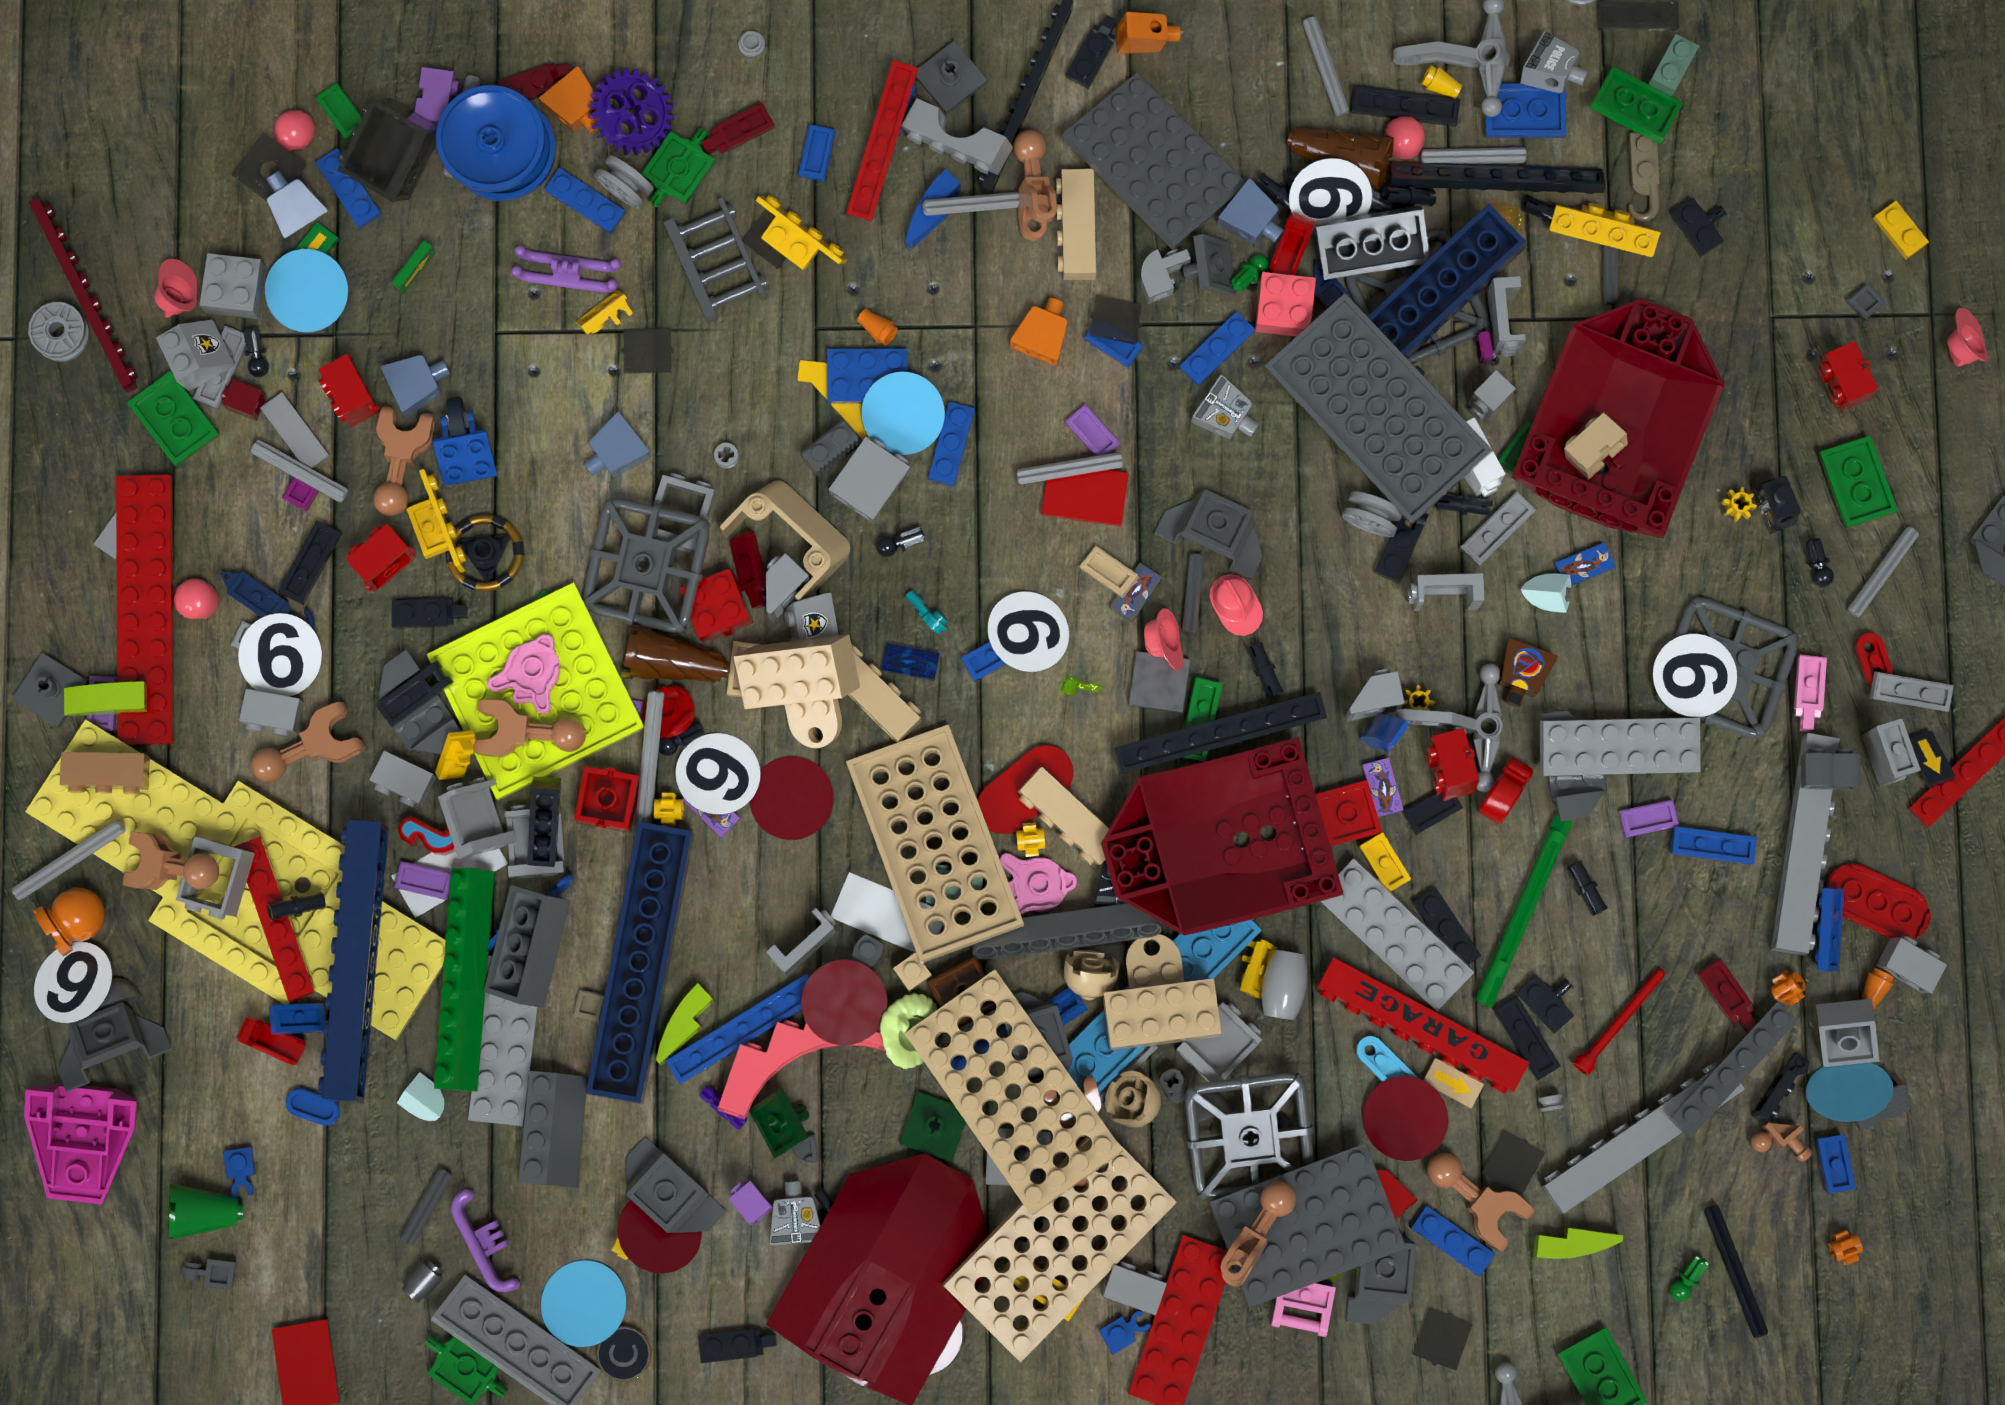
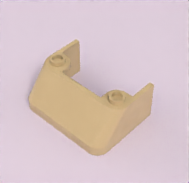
[720,480,851,602]

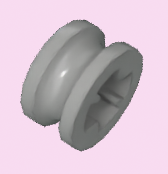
[714,443,739,469]
[1538,1094,1565,1112]

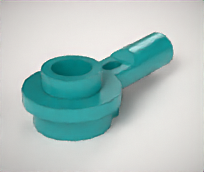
[905,590,948,635]

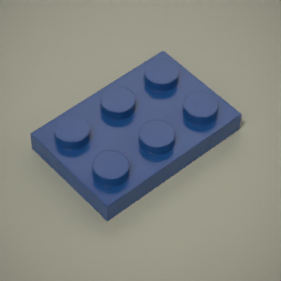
[1484,83,1566,138]
[827,349,908,404]

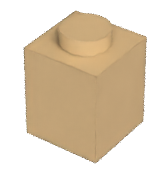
[893,953,932,993]

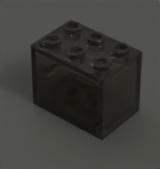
[337,98,437,202]

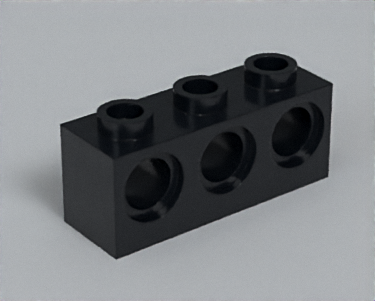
[527,776,561,867]

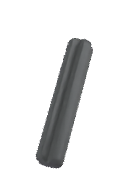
[1603,245,1618,305]
[1182,553,1204,633]
[400,1168,452,1246]

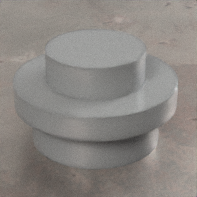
[738,31,765,57]

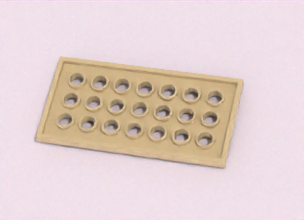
[846,724,1024,964]
[904,970,1123,1216]
[942,1136,1177,1363]

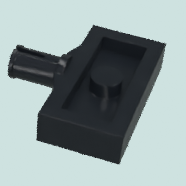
[1670,197,1727,257]
[1516,975,1575,1034]

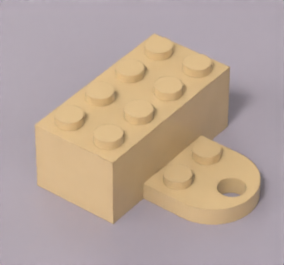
[734,634,860,748]
[1102,934,1222,1051]

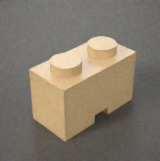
[1564,413,1628,480]

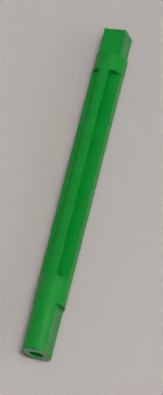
[1475,814,1573,1008]

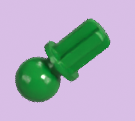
[1231,254,1269,292]
[1670,1255,1709,1302]

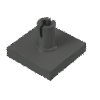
[916,40,988,115]
[1183,234,1236,296]
[12,653,89,728]

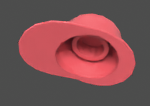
[154,259,198,318]
[1947,308,1989,367]
[1209,574,1263,636]
[1144,608,1184,670]

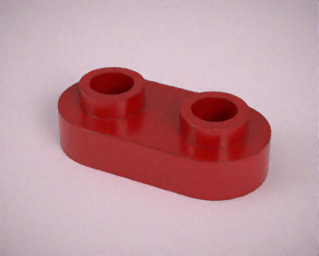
[1855,633,1893,686]

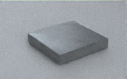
[1129,651,1190,714]

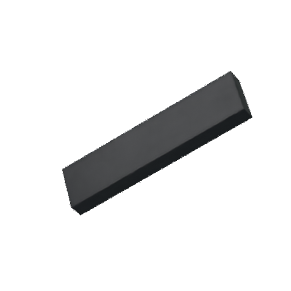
[1351,85,1460,127]

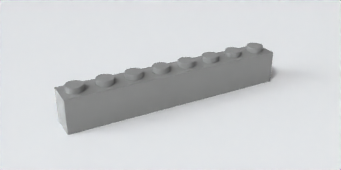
[1771,733,1843,956]
[1541,1061,1745,1214]

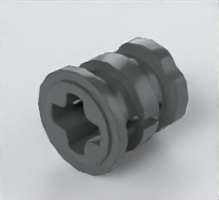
[1160,1069,1191,1103]

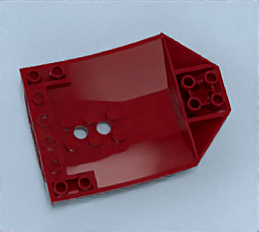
[1511,298,1725,539]
[1101,737,1344,936]
[766,1153,989,1405]

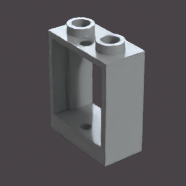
[644,473,716,555]
[176,836,255,920]

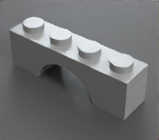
[901,98,1013,175]

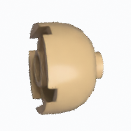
[1064,950,1119,1000]
[1105,1070,1161,1128]

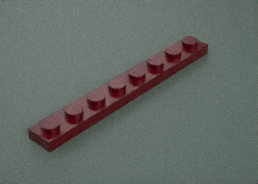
[29,197,138,393]

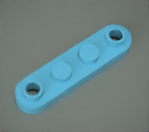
[1356,1036,1419,1082]

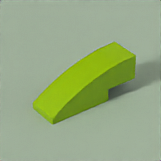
[64,681,147,716]
[656,983,714,1066]
[1533,1228,1623,1259]

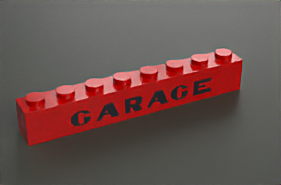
[1316,957,1529,1095]

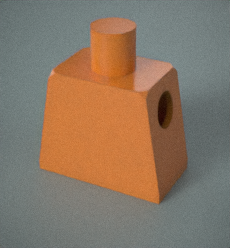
[1116,12,1181,54]
[539,66,600,134]
[1010,298,1068,367]

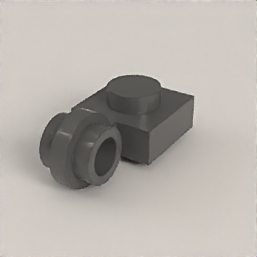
[181,1259,236,1290]

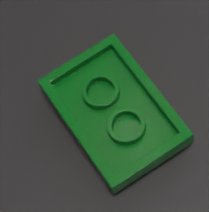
[1590,66,1683,145]
[127,371,220,468]
[1818,436,1898,529]
[1557,1327,1647,1405]

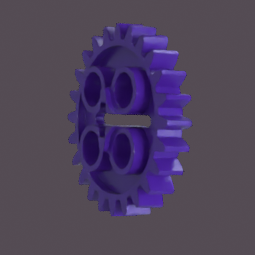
[588,68,674,156]

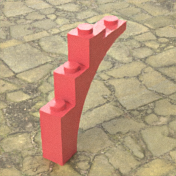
[718,1020,885,1120]

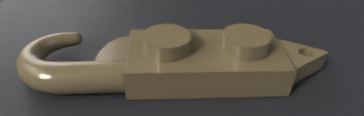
[1628,131,1660,222]

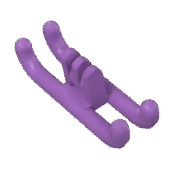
[511,245,621,293]
[451,1189,520,1292]

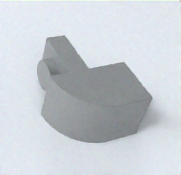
[1140,249,1191,304]

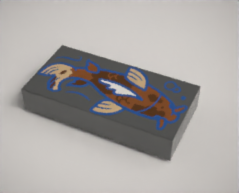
[1110,563,1162,623]

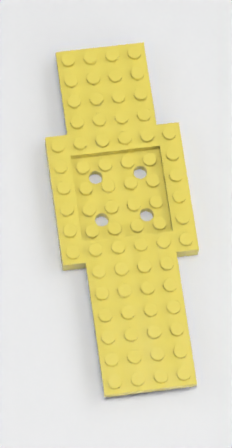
[25,719,446,1041]

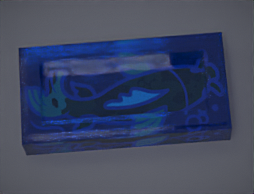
[881,643,940,681]

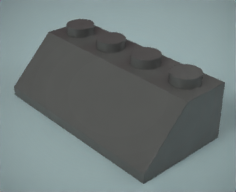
[1315,205,1430,280]
[484,885,571,1008]
[518,1071,588,1188]

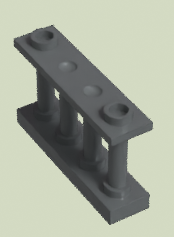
[664,197,768,324]

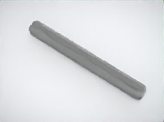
[635,690,664,824]
[12,820,126,900]

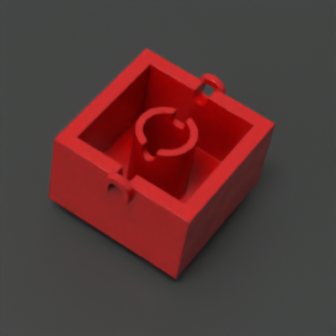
[1818,341,1878,412]
[318,354,380,428]
[346,524,416,593]
[679,568,754,643]
[1425,728,1479,801]
[574,766,639,833]

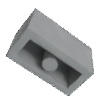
[1468,370,1516,423]
[239,689,304,737]
[369,751,437,808]
[1876,936,1947,994]
[1102,1261,1167,1315]

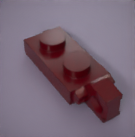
[497,63,571,101]
[701,103,775,155]
[729,531,766,608]
[1696,958,1756,1033]

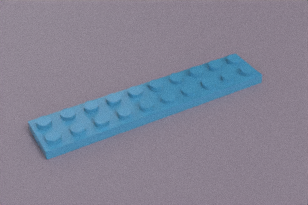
[1057,920,1262,1100]

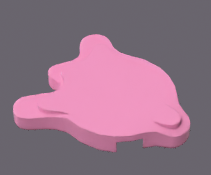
[487,634,561,714]
[1000,853,1077,916]

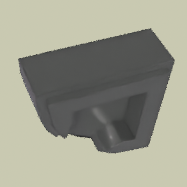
[791,1135,819,1163]

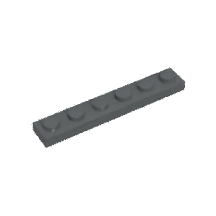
[1669,1001,1798,1138]

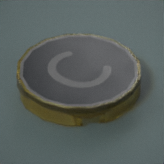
[596,1326,652,1382]

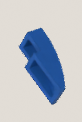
[905,169,961,252]
[1359,714,1410,754]

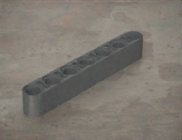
[973,903,1162,960]

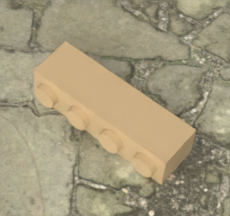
[1056,169,1096,280]
[848,644,921,743]
[1017,767,1109,865]

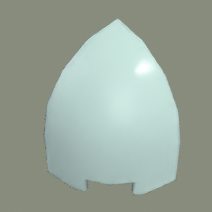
[1521,573,1571,613]
[397,1072,444,1121]

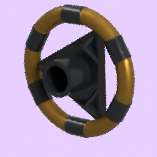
[445,514,525,592]

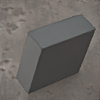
[1846,283,1886,321]

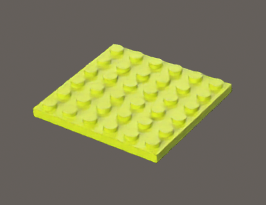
[427,582,645,800]

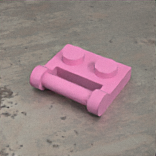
[1271,1283,1336,1337]

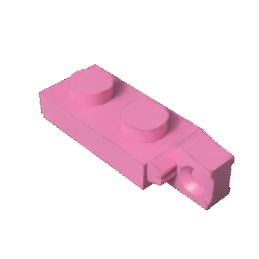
[1794,655,1827,732]

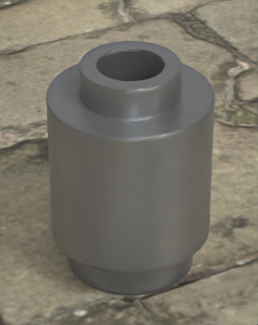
[402,1260,443,1303]

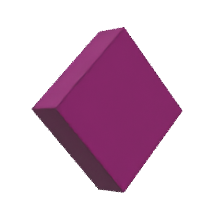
[1476,331,1494,365]
[282,478,319,513]

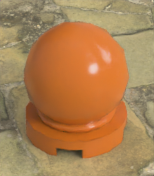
[33,887,106,956]

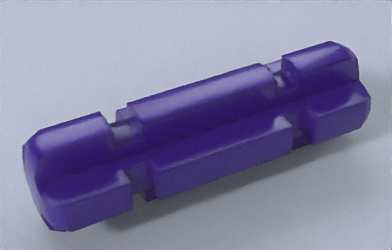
[699,1085,747,1129]

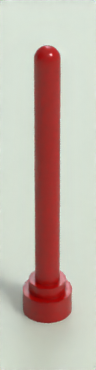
[1571,968,1665,1076]

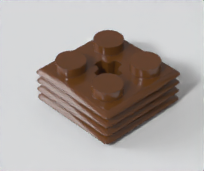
[928,957,996,1028]

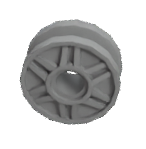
[594,155,654,209]
[28,302,90,362]
[1342,491,1402,537]

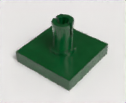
[749,1088,809,1159]
[900,1092,966,1162]

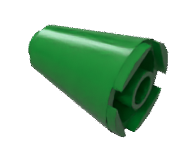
[168,1184,243,1240]

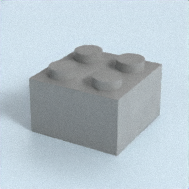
[199,253,266,319]

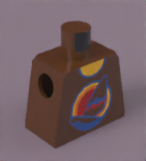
[1498,638,1558,707]

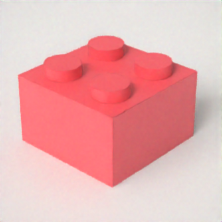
[1255,272,1316,336]

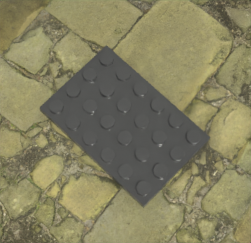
[1061,73,1246,250]
[1210,1143,1407,1308]

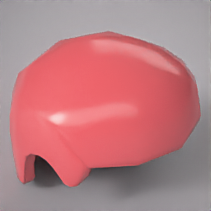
[273,110,316,151]
[1384,116,1425,159]
[174,579,219,619]

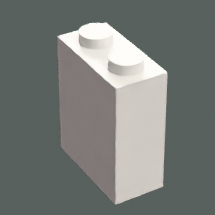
[1464,417,1505,497]

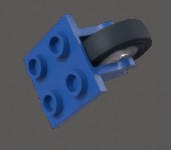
[432,397,497,486]

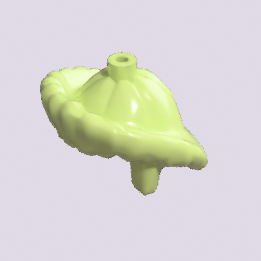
[880,993,940,1069]

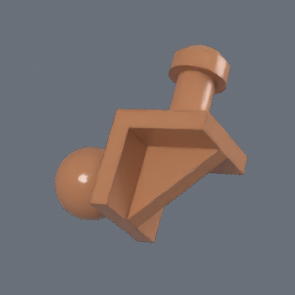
[1751,1122,1812,1162]

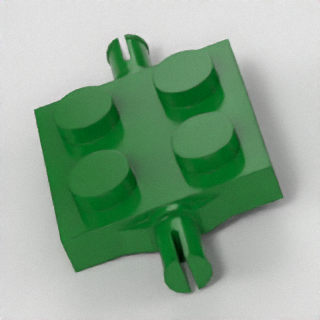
[641,128,716,208]
[424,1335,509,1405]

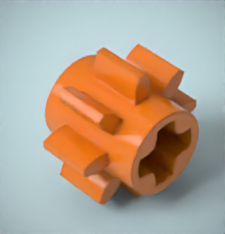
[1771,970,1806,1006]
[1828,1230,1863,1265]

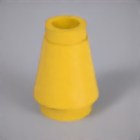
[1421,65,1462,98]

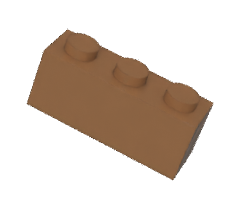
[59,752,150,794]

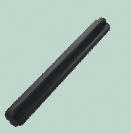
[1704,1205,1768,1338]

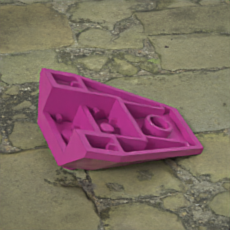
[24,1083,138,1204]

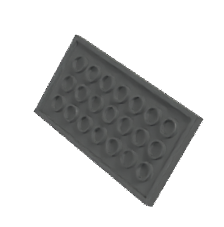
[1264,293,1493,525]

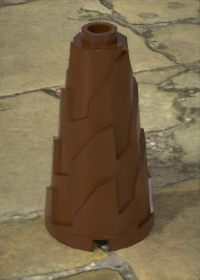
[1287,127,1394,190]
[621,624,729,683]

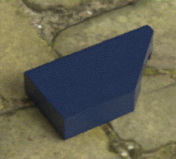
[1314,260,1351,310]

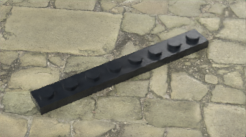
[978,0,1074,195]
[1389,162,1605,194]
[1112,692,1327,775]

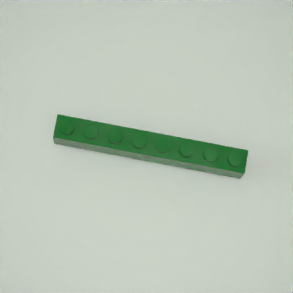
[434,868,494,1092]

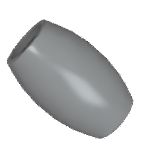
[1262,950,1308,1020]

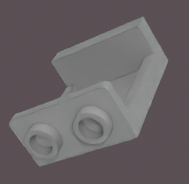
[1487,276,1526,357]
[829,437,910,525]
[1407,574,1484,611]
[1862,718,1921,787]
[438,777,517,859]
[504,805,566,880]
[766,908,836,977]
[1175,1002,1262,1082]

